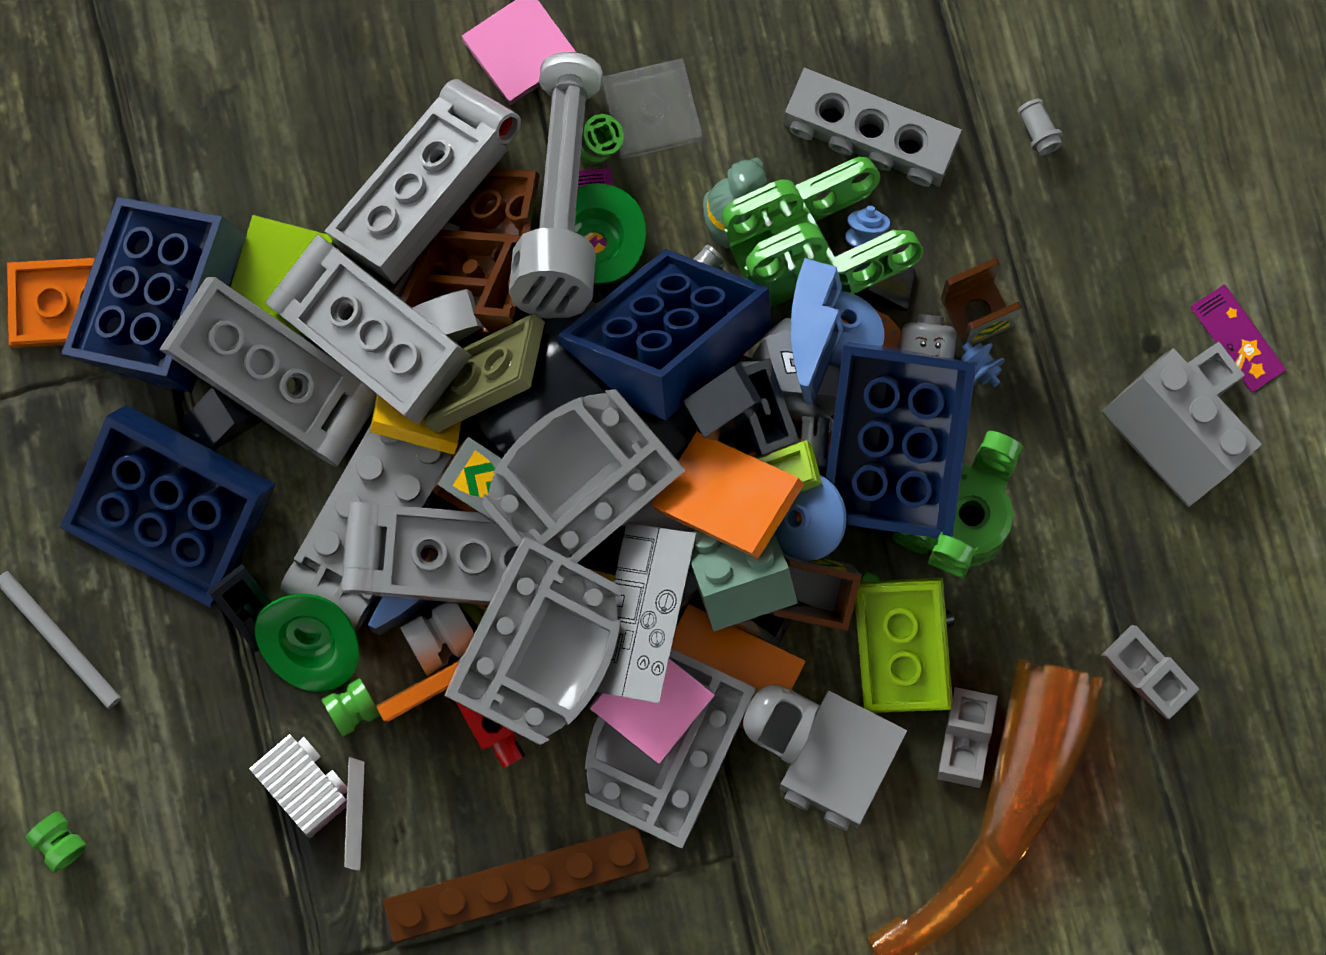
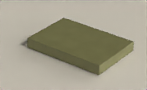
[425,313,545,433]

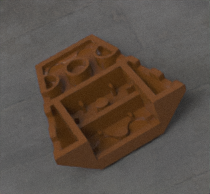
[388,168,540,340]

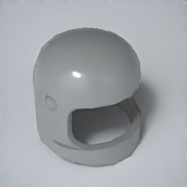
[743,684,820,764]

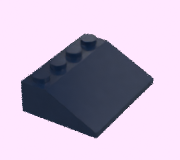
[61,197,247,393]
[558,249,772,420]
[826,342,977,538]
[60,405,276,607]

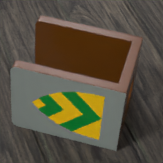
[941,258,1022,346]
[431,437,502,525]
[771,549,862,632]

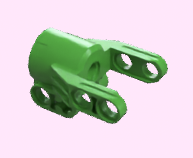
[721,157,923,308]
[892,431,1024,580]

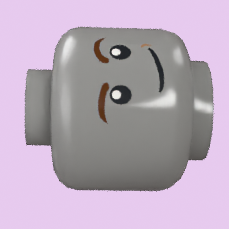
[900,314,957,359]

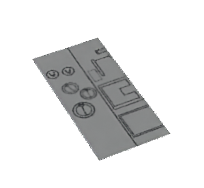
[596,523,696,703]

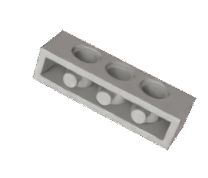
[784,68,962,187]

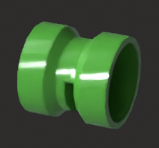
[580,114,624,165]
[321,678,381,737]
[25,811,87,873]

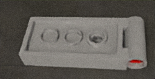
[325,79,521,284]
[265,234,472,425]
[159,277,377,467]
[280,425,459,631]
[342,502,518,605]

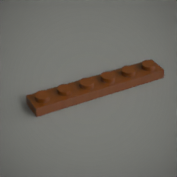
[382,827,650,943]

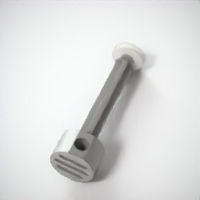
[509,52,603,319]

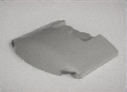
[481,389,685,563]
[444,537,621,745]
[585,648,757,848]

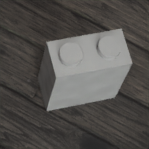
[779,690,907,831]

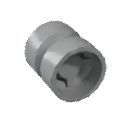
[400,602,474,677]

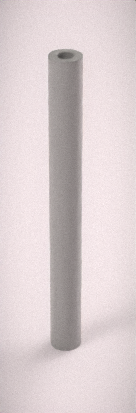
[0,571,121,709]

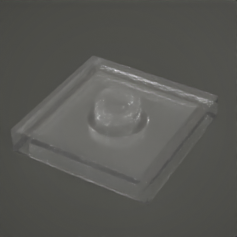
[601,58,703,159]

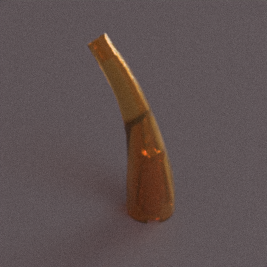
[866,659,1104,955]

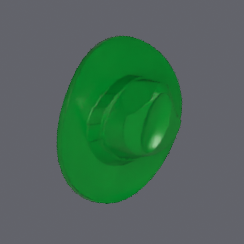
[574,184,646,285]
[255,594,359,692]

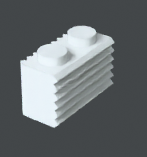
[249,734,348,838]

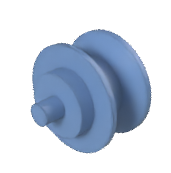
[845,206,890,247]
[961,342,1005,387]

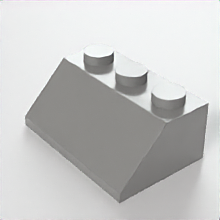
[1101,348,1262,507]

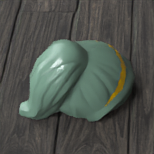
[703,157,767,248]

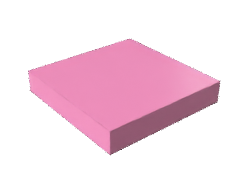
[462,0,576,106]
[590,658,714,764]

